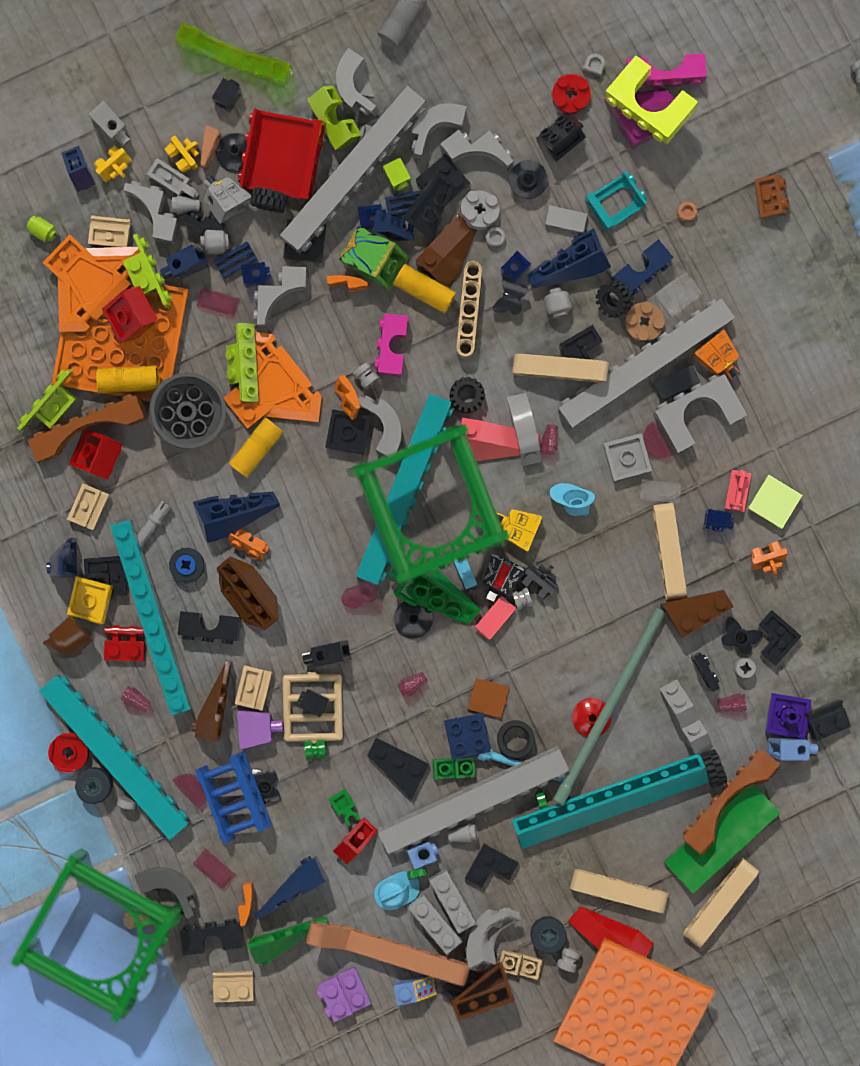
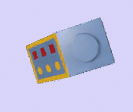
[394,975,437,1006]

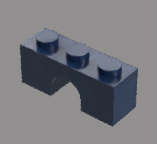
[611,239,673,297]

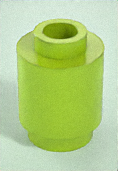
[26,216,57,243]

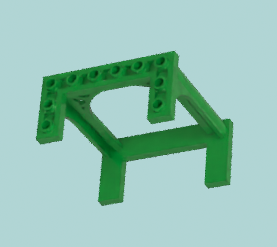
[346,425,510,585]
[10,848,184,1023]

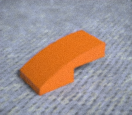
[327,275,368,292]
[334,375,360,420]
[238,881,253,926]

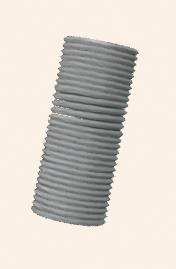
[377,0,427,47]

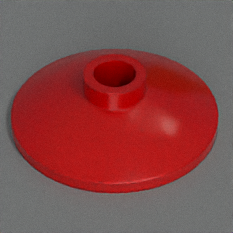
[572,698,612,737]

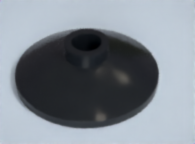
[216,133,247,172]
[509,160,548,199]
[394,601,433,638]

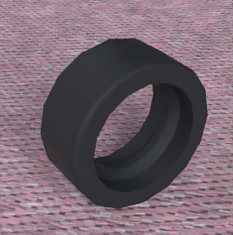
[497,720,535,758]

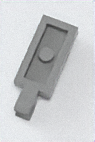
[147,158,199,200]

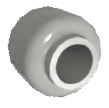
[200,229,228,255]
[544,288,572,318]

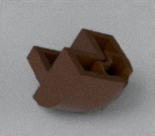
[43,617,93,659]

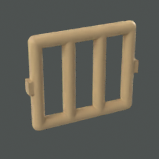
[283,672,343,744]

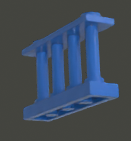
[196,751,272,844]

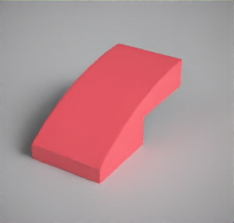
[474,596,516,640]

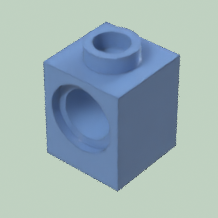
[407,840,439,869]

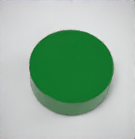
[535,790,548,810]
[406,868,427,880]

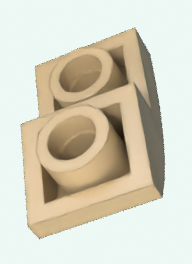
[500,950,544,980]

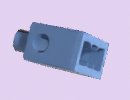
[768,737,818,760]

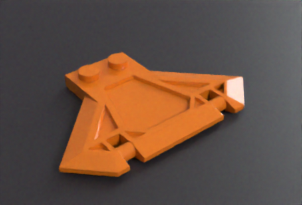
[43,234,140,332]
[224,332,322,429]

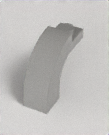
[336,48,379,117]
[411,103,467,160]
[507,393,542,466]
[358,396,402,456]
[467,908,521,973]

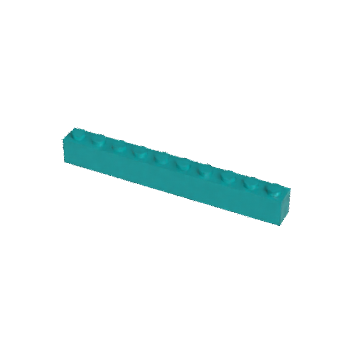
[356,394,454,585]
[110,520,192,715]
[39,675,190,840]
[512,753,709,849]

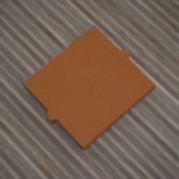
[468,678,509,718]

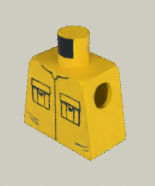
[497,509,542,552]

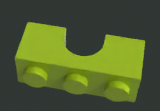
[307,85,362,150]

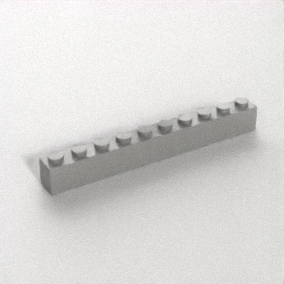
[280,86,426,254]
[558,298,735,429]
[378,746,569,854]

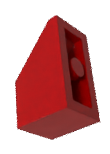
[333,817,378,864]

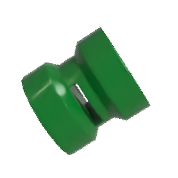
[305,740,326,760]

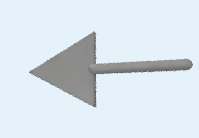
[354,69,374,127]

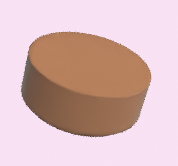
[677,202,697,222]

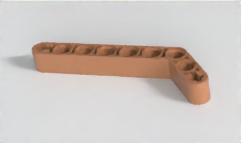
[306,922,470,986]

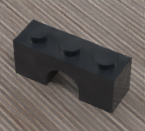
[177,611,241,644]
[180,918,245,956]

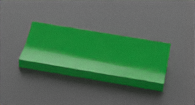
[664,785,781,893]

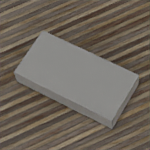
[545,205,587,234]

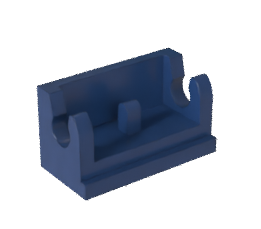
[373,210,414,241]

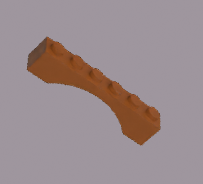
[28,394,149,463]
[683,749,781,856]

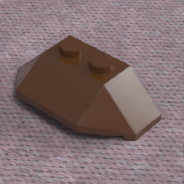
[217,556,279,631]

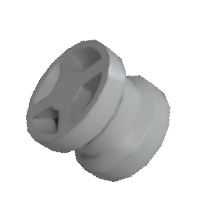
[512,588,533,610]
[734,658,756,678]

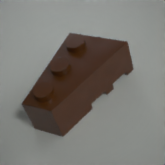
[660,590,734,638]
[451,961,515,1022]

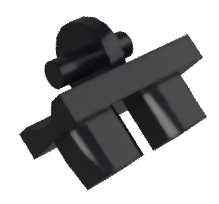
[521,564,558,599]

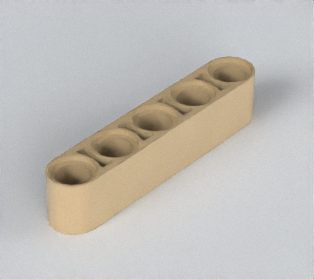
[456,261,482,359]
[512,354,609,383]
[653,503,687,601]
[683,858,759,947]
[570,869,669,913]

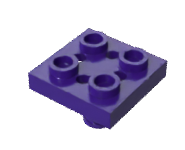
[765,693,812,739]

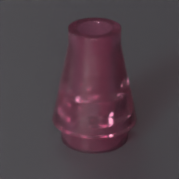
[539,424,558,455]
[397,672,428,698]
[120,686,151,712]
[717,693,747,712]

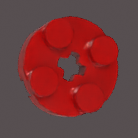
[552,74,591,114]
[48,733,89,773]

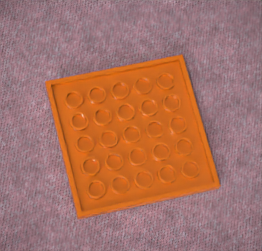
[51,279,189,402]
[553,938,714,1066]

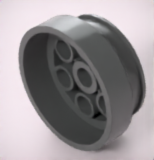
[149,373,226,449]

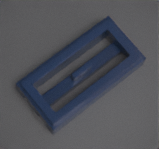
[385,190,423,216]
[214,242,257,279]

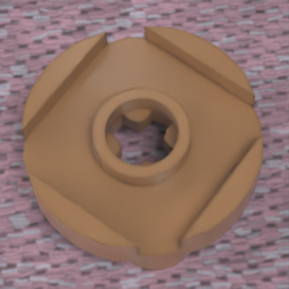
[625,302,665,342]

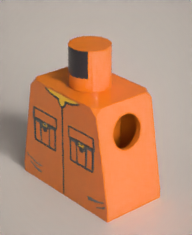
[692,329,739,380]

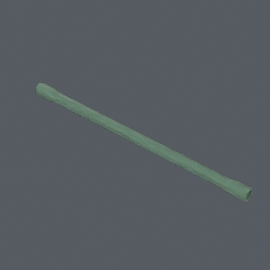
[553,608,666,805]

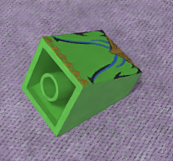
[339,226,409,291]

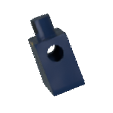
[160,244,209,280]

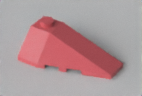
[455,418,539,462]

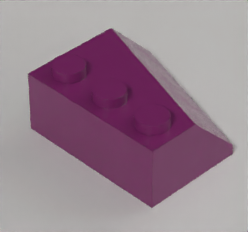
[604,88,675,150]

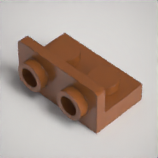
[755,174,790,219]

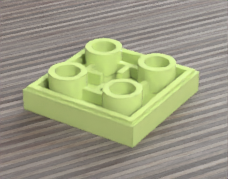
[747,475,802,529]

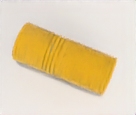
[393,264,456,314]
[96,365,159,394]
[228,418,284,478]

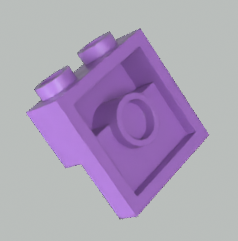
[316,966,371,1022]

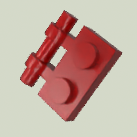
[104,625,145,661]

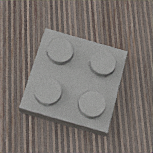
[603,433,652,482]

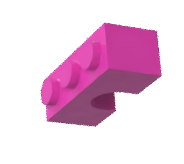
[375,313,408,377]

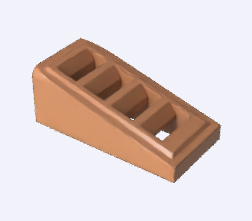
[201,125,222,171]

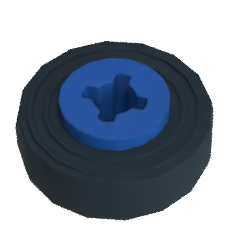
[169,547,205,583]

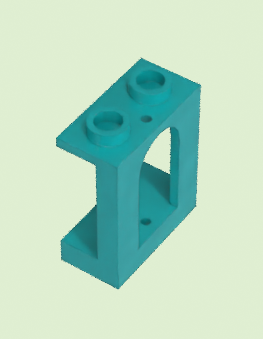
[585,170,647,232]

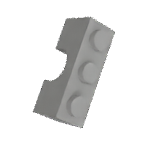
[429,868,476,933]
[408,892,462,954]

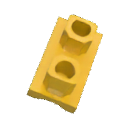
[164,135,199,173]
[94,146,132,183]

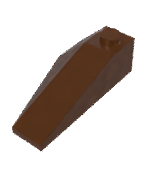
[416,213,477,288]
[192,660,232,741]

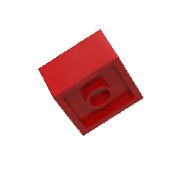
[102,286,158,343]

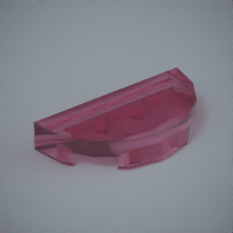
[643,422,672,458]
[173,774,206,808]

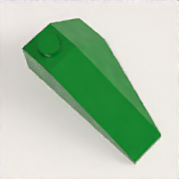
[394,556,480,624]
[247,916,328,966]

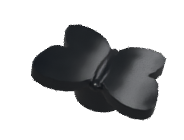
[492,275,528,315]
[721,617,763,655]
[251,769,280,805]

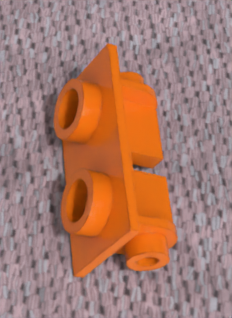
[228,528,270,561]

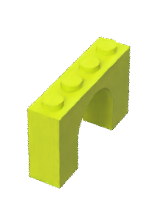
[606,56,698,144]

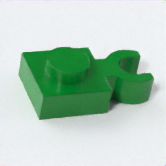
[328,788,360,826]

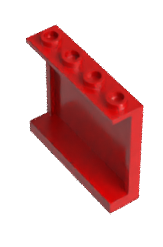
[238,108,326,201]

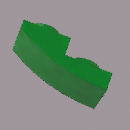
[432,757,475,780]

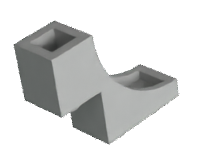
[440,130,514,170]
[123,181,179,245]
[254,266,307,328]
[660,680,713,754]

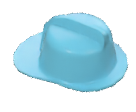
[550,483,595,516]
[374,871,420,910]

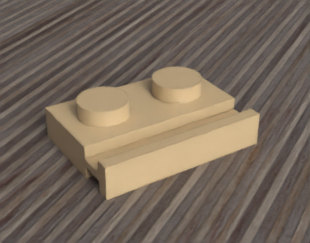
[88,216,131,248]
[67,483,110,531]
[235,665,272,711]
[213,970,254,1002]

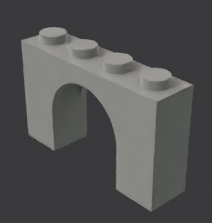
[653,374,747,454]

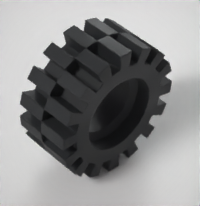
[250,187,288,213]
[595,280,634,318]
[449,377,485,414]
[700,749,728,788]

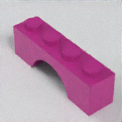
[625,53,707,89]

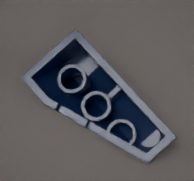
[528,228,611,288]
[46,538,77,578]
[255,856,328,919]

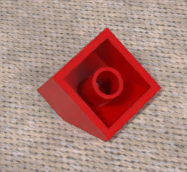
[69,429,123,480]

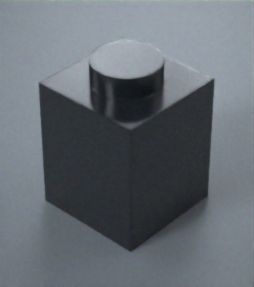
[211,78,242,112]
[297,689,330,717]

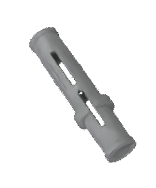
[137,500,172,548]

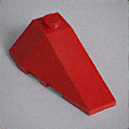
[568,906,654,957]

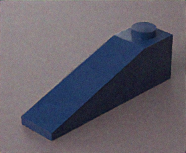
[193,491,280,543]

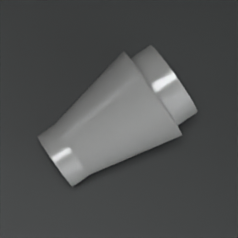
[171,195,200,215]
[448,823,478,843]

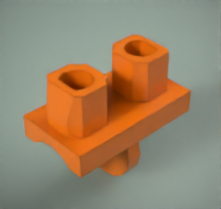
[751,541,788,576]

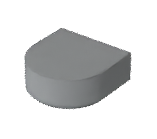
[582,53,605,77]

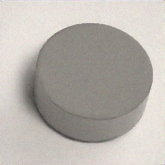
[486,227,505,248]
[117,796,137,810]

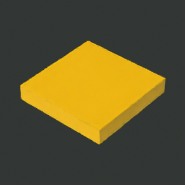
[67,576,113,624]

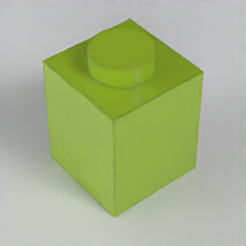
[383,158,411,191]

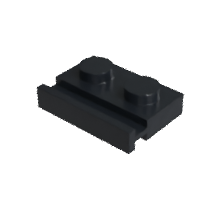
[691,652,720,692]
[805,699,851,741]

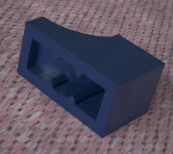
[61,146,95,192]

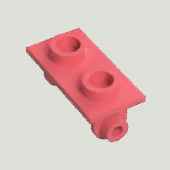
[725,470,751,512]

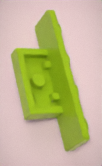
[123,234,172,309]
[225,323,259,402]
[17,369,76,431]

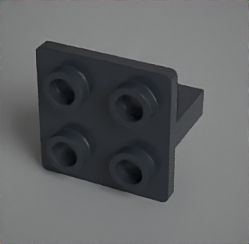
[536,114,586,162]

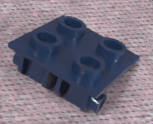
[444,713,491,759]

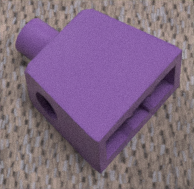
[237,710,284,749]

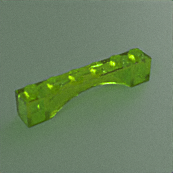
[175,22,293,89]

